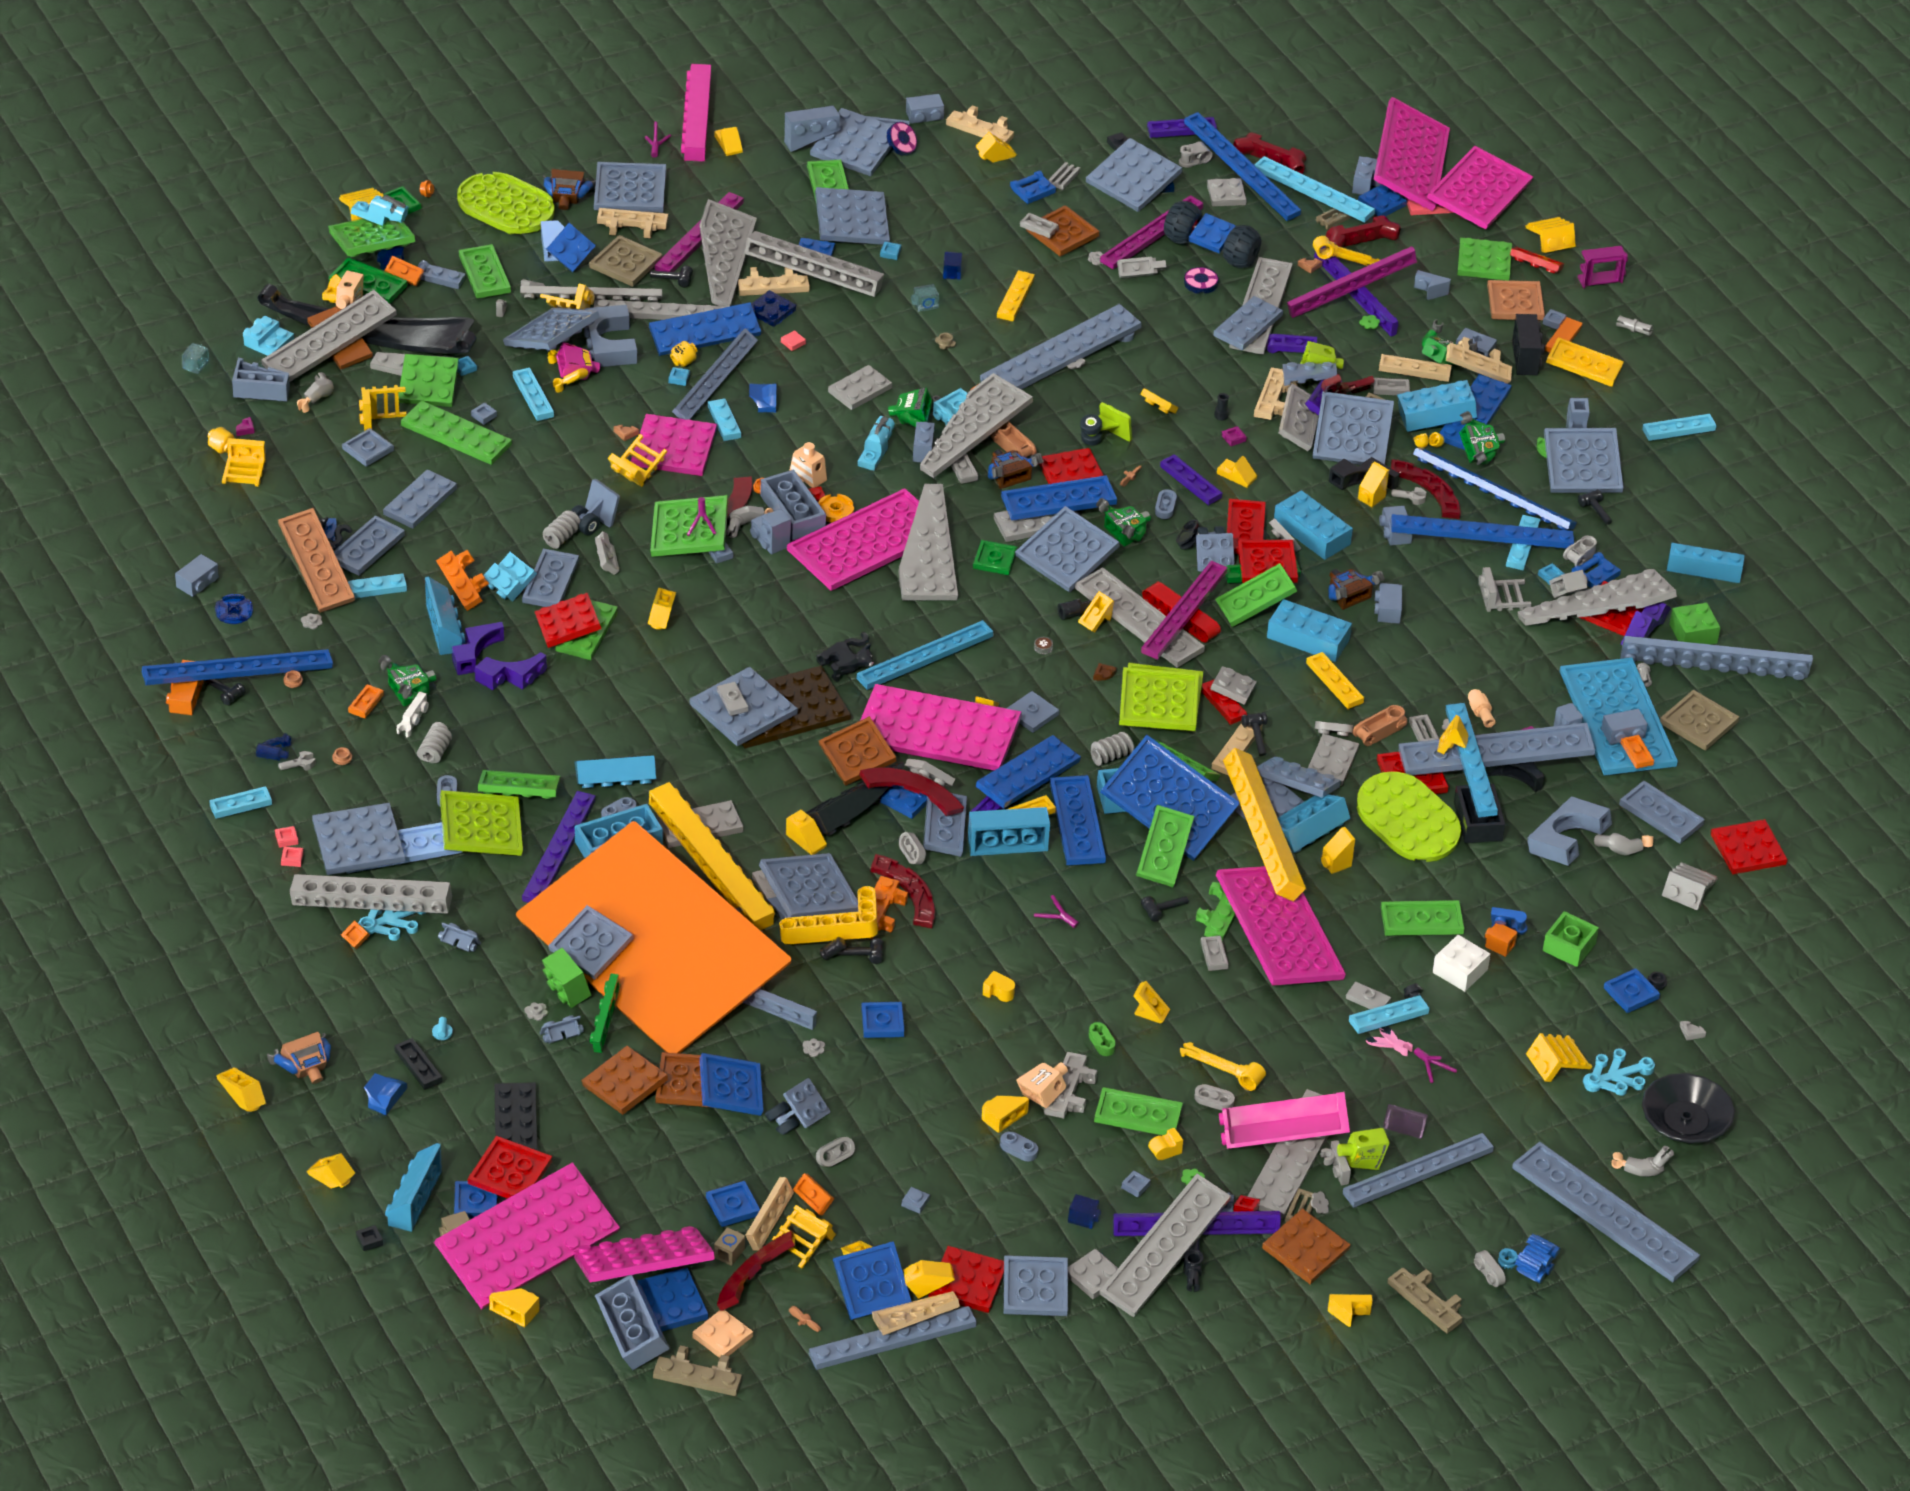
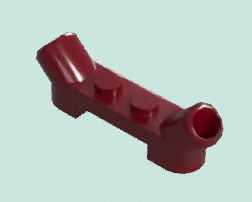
[1233,132,1307,174]
[1326,216,1401,248]

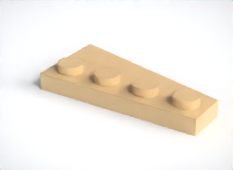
[872,1291,960,1335]

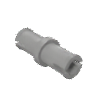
[1616,315,1653,336]

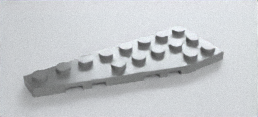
[699,199,757,307]
[920,373,1033,478]
[898,484,958,600]
[1517,569,1677,626]

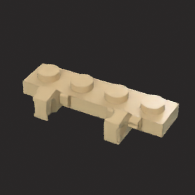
[946,105,1014,143]
[597,208,668,238]
[738,267,809,296]
[1446,337,1512,384]
[1254,367,1298,420]

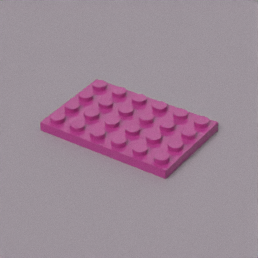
[1427,146,1533,229]
[574,1226,715,1282]

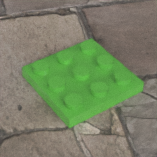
[1457,237,1512,281]
[398,354,459,407]

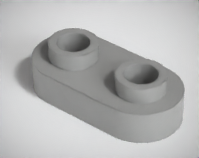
[1315,721,1353,736]
[899,832,926,865]
[1194,1084,1235,1110]
[816,1137,855,1167]
[1474,1250,1505,1287]

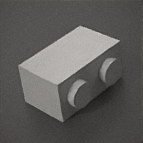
[1549,570,1587,598]

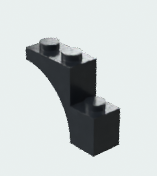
[1329,457,1400,490]
[1485,762,1544,792]

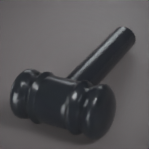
[650,265,693,288]
[1578,489,1612,525]
[203,679,246,705]
[1241,712,1268,756]
[1141,896,1189,922]
[820,937,846,960]
[837,938,884,964]

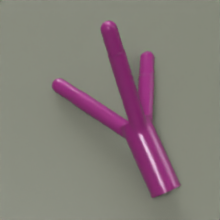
[645,121,671,157]
[687,497,716,536]
[1034,895,1079,928]
[1414,1048,1457,1083]

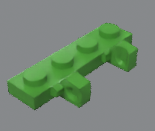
[1196,882,1236,941]

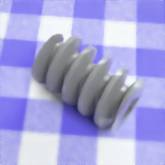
[543,510,581,549]
[417,722,452,763]
[1090,732,1134,766]

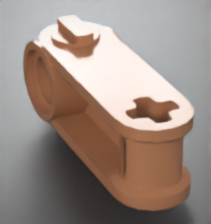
[990,421,1036,458]
[1353,705,1407,746]

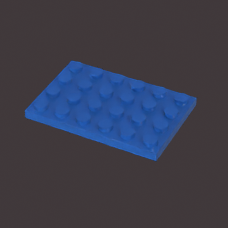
[1100,735,1240,861]

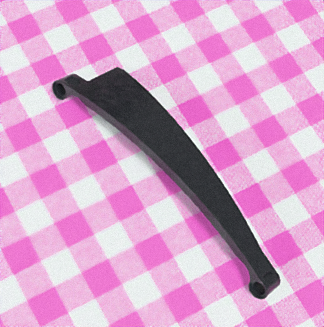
[257,284,477,353]

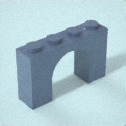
[584,305,637,367]
[1528,796,1612,866]

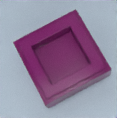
[1222,426,1246,446]

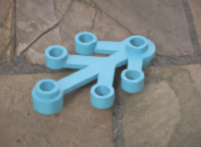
[358,909,426,941]
[1583,1049,1655,1096]

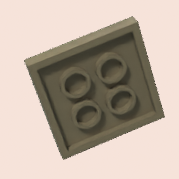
[589,235,662,287]
[1660,690,1739,751]

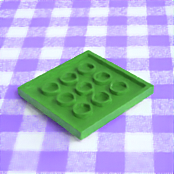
[328,218,415,257]
[650,495,729,557]

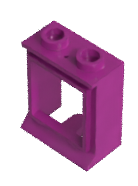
[1578,246,1628,289]

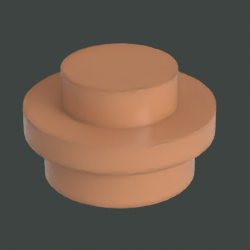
[284,670,303,688]
[332,747,352,765]

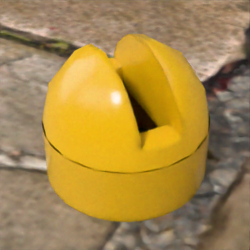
[1429,432,1445,447]
[1413,433,1429,448]

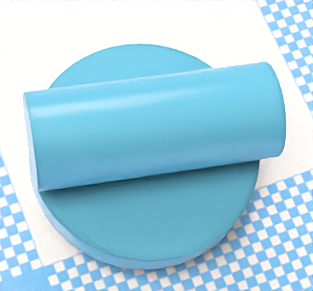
[432,1017,453,1040]

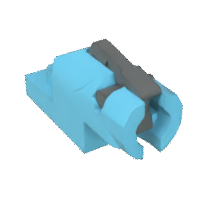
[351,195,409,226]
[858,416,895,471]

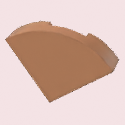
[1298,258,1322,273]
[614,425,639,441]

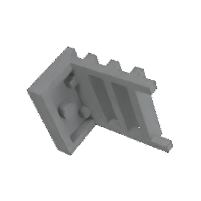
[1479,567,1531,612]
[1662,862,1718,910]

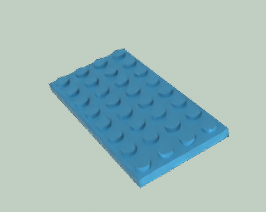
[1560,658,1678,775]

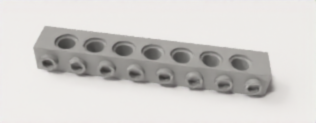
[745,231,884,297]
[290,874,452,913]

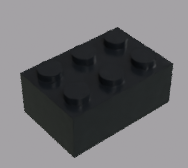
[1512,314,1544,375]
[1454,784,1505,843]

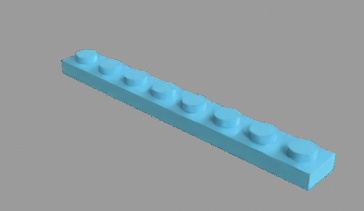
[1254,156,1375,223]

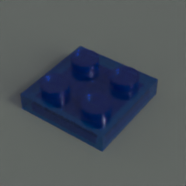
[751,290,796,327]

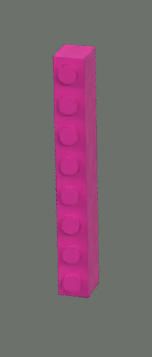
[681,64,711,161]

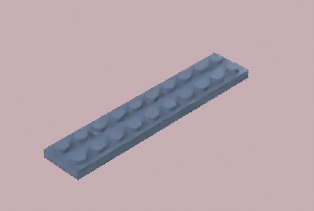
[980,304,1141,389]
[1620,636,1813,680]
[1398,723,1595,775]
[1512,1142,1700,1283]

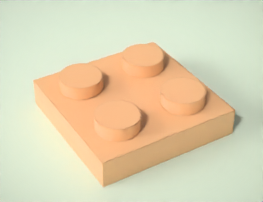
[693,1310,753,1358]

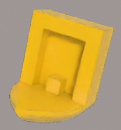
[322,274,341,303]

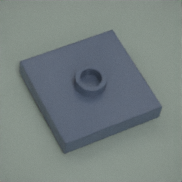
[342,428,394,466]
[1006,691,1059,733]

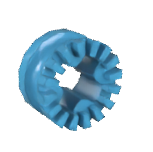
[1498,1248,1518,1269]

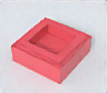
[781,330,806,351]
[275,826,298,848]
[281,847,304,867]

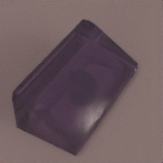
[1383,1104,1428,1139]

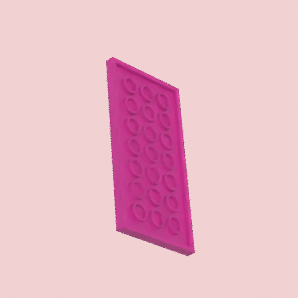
[1374,97,1450,211]
[787,488,919,591]
[860,684,1022,770]
[1216,866,1346,986]
[434,1162,620,1310]

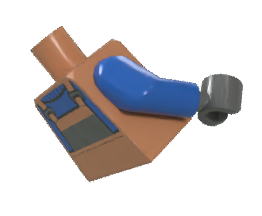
[267,1032,331,1084]

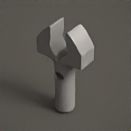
[1391,487,1427,505]
[278,751,316,771]

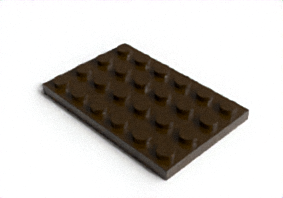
[742,665,851,749]

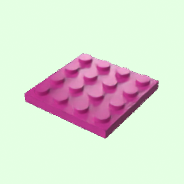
[631,414,717,476]

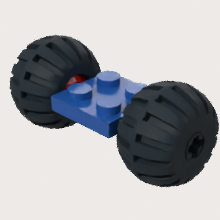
[1164,201,1262,268]

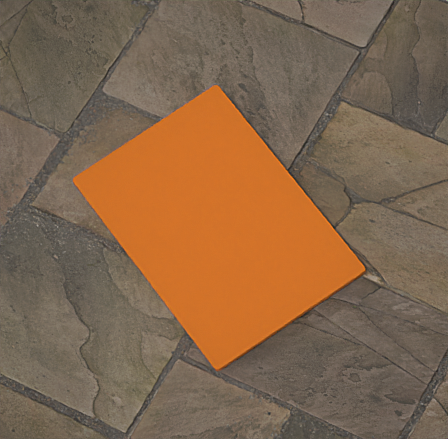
[516,821,791,1053]

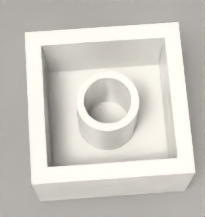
[1433,935,1490,992]

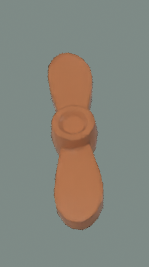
[1120,465,1142,487]
[789,1306,821,1332]

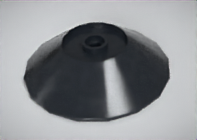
[1641,1073,1735,1144]

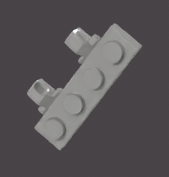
[1044,1052,1097,1118]

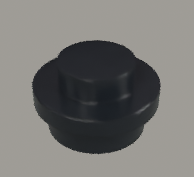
[1647,972,1667,990]
[1403,983,1423,999]

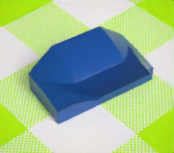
[749,383,776,412]
[364,1073,407,1115]

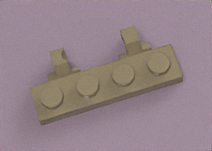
[1388,1268,1463,1334]
[653,1345,742,1396]

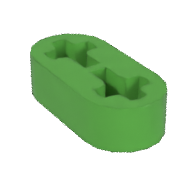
[1089,1022,1116,1056]

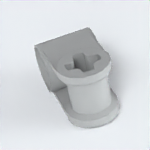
[1179,142,1212,168]
[1563,536,1597,566]

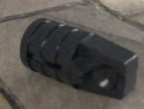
[1057,598,1092,620]

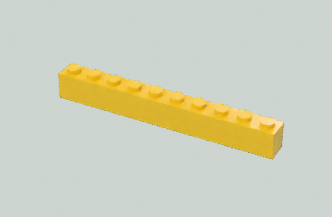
[1223,748,1306,901]
[649,782,775,931]

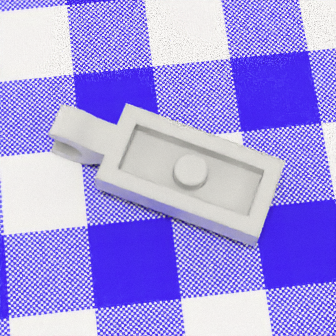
[397,692,429,737]

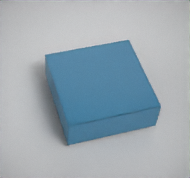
[880,242,901,260]
[457,356,477,376]
[668,367,690,386]
[1538,563,1564,585]

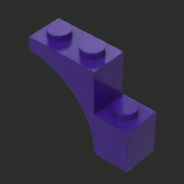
[1621,602,1671,645]
[452,622,504,675]
[475,652,547,690]

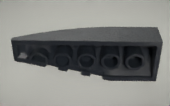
[805,762,905,836]

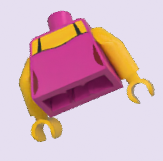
[548,342,600,393]

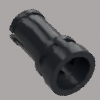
[1214,393,1229,421]

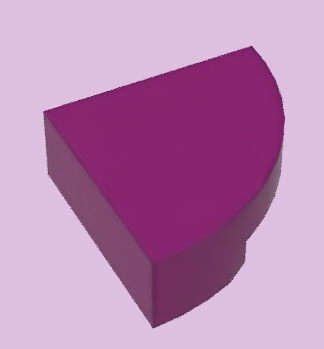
[236,417,254,436]

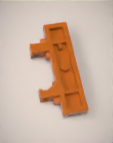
[436,550,489,611]
[869,876,908,939]

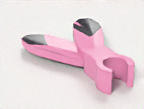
[1366,1026,1413,1056]

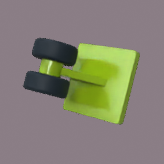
[1080,402,1132,446]

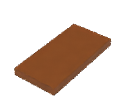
[307,306,372,370]

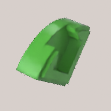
[1536,437,1547,458]

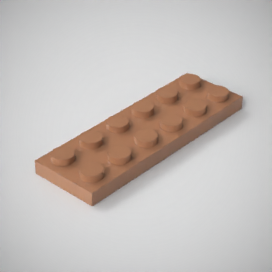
[278,508,355,613]

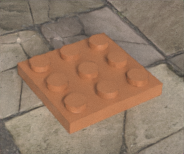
[1487,280,1545,320]

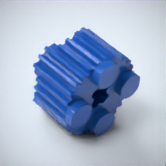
[1515,1234,1560,1283]

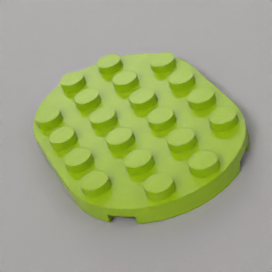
[457,172,554,234]
[1357,772,1461,862]

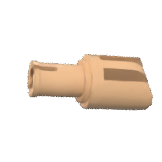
[1468,689,1496,728]

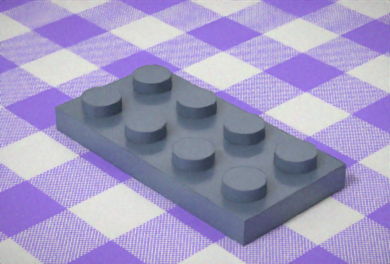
[1214,296,1283,351]
[383,469,457,529]
[334,515,405,576]
[522,549,579,607]
[1257,757,1341,798]
[1619,781,1705,844]
[923,793,967,857]

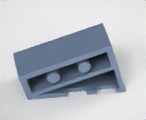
[784,106,840,152]
[232,357,290,401]

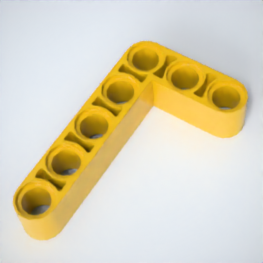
[779,886,878,944]

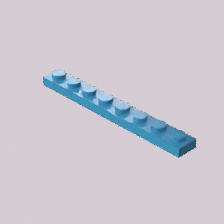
[857,620,993,690]
[1446,703,1498,817]

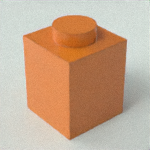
[1485,923,1518,957]

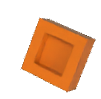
[341,920,370,949]

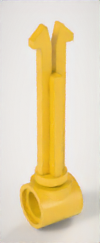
[1313,236,1380,266]
[1180,1042,1266,1091]

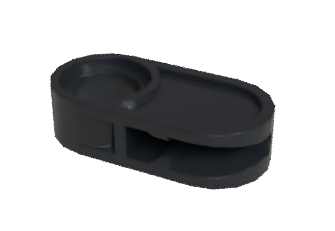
[1176,520,1200,550]

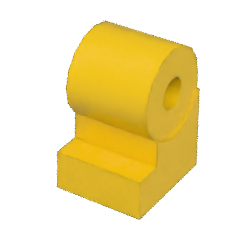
[983,970,1015,1002]
[1148,1128,1183,1160]

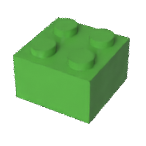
[1669,603,1720,645]
[1543,911,1599,967]
[542,948,591,1008]

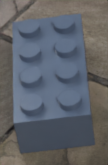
[760,469,826,541]
[595,1275,670,1370]

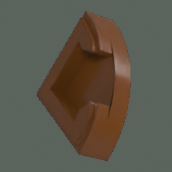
[1093,663,1117,681]

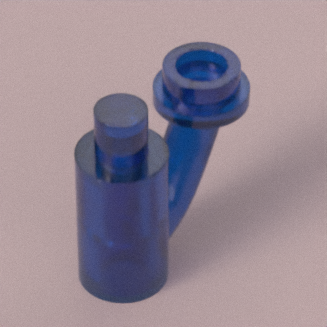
[256,733,291,761]

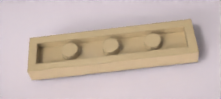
[1379,354,1452,382]
[1211,724,1263,776]
[745,1177,794,1250]

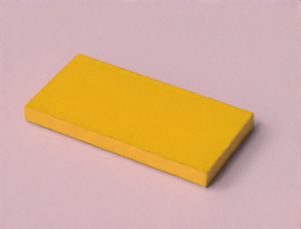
[1546,337,1624,387]

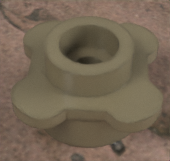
[935,333,956,349]

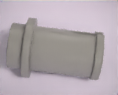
[1637,663,1652,687]

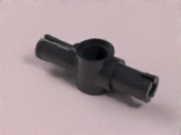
[1183,1238,1203,1292]

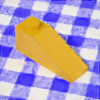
[648,588,676,630]
[216,1067,266,1112]

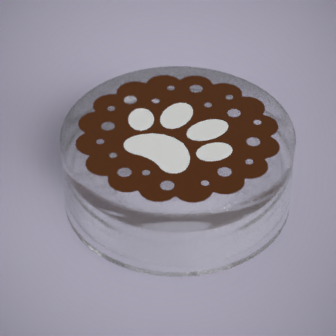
[1034,637,1053,654]

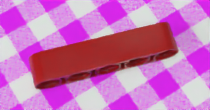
[1142,582,1221,643]

